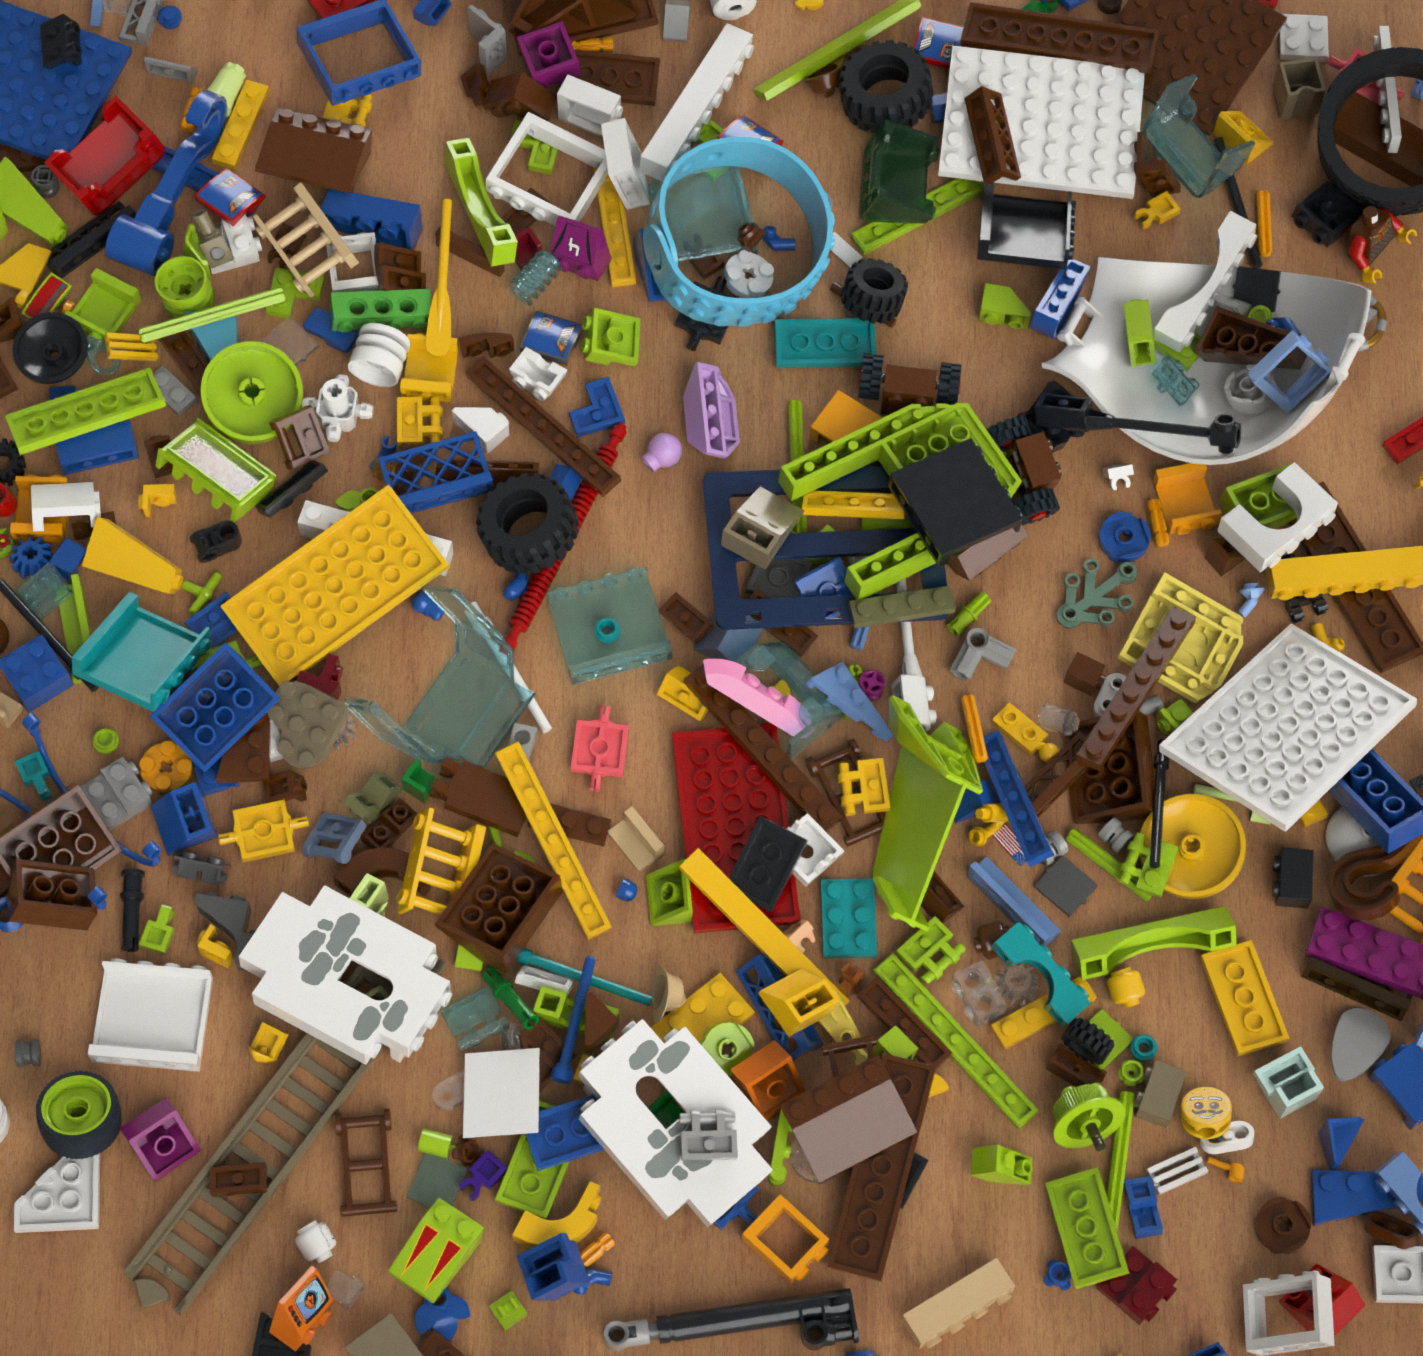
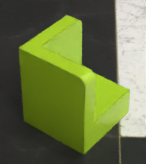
[873,1026,918,1060]

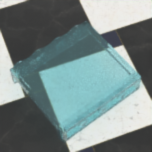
[647,166,758,261]
[547,567,673,685]

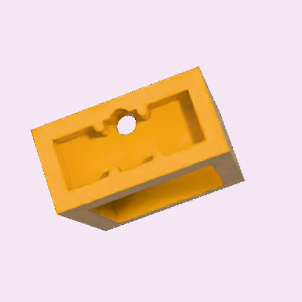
[742,1194,829,1285]

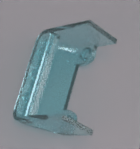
[1142,74,1255,198]
[734,641,843,759]

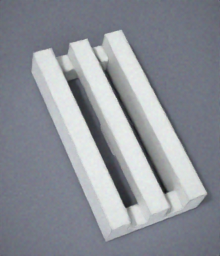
[515,965,574,996]
[1146,1147,1208,1195]

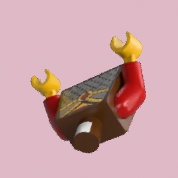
[1348,206,1417,284]

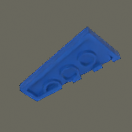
[1311,1170,1423,1226]

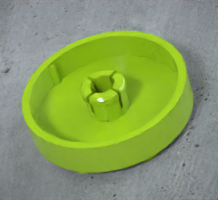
[200,341,303,445]

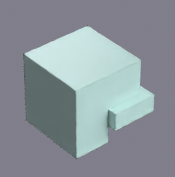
[1253,1046,1324,1119]

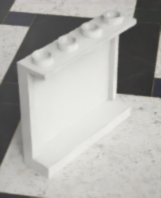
[88,958,213,1072]

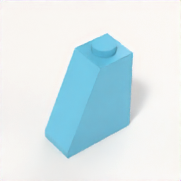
[185,311,239,362]

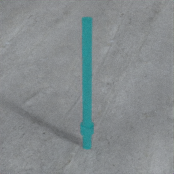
[517,948,653,1006]

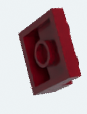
[1097,1246,1177,1326]

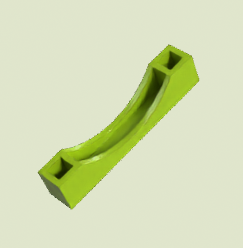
[444,138,518,267]
[1071,906,1236,980]

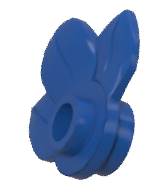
[415,1288,470,1341]

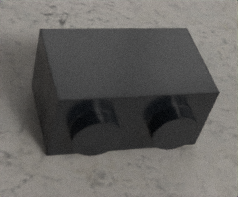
[1272,847,1314,909]

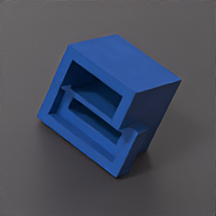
[517,1233,590,1301]

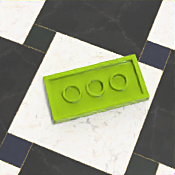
[495,1100,571,1220]
[1045,1167,1130,1289]

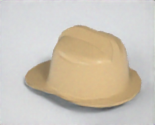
[649,967,686,1023]

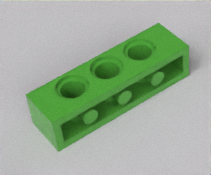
[328,289,432,333]

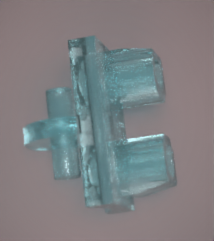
[1152,356,1199,406]

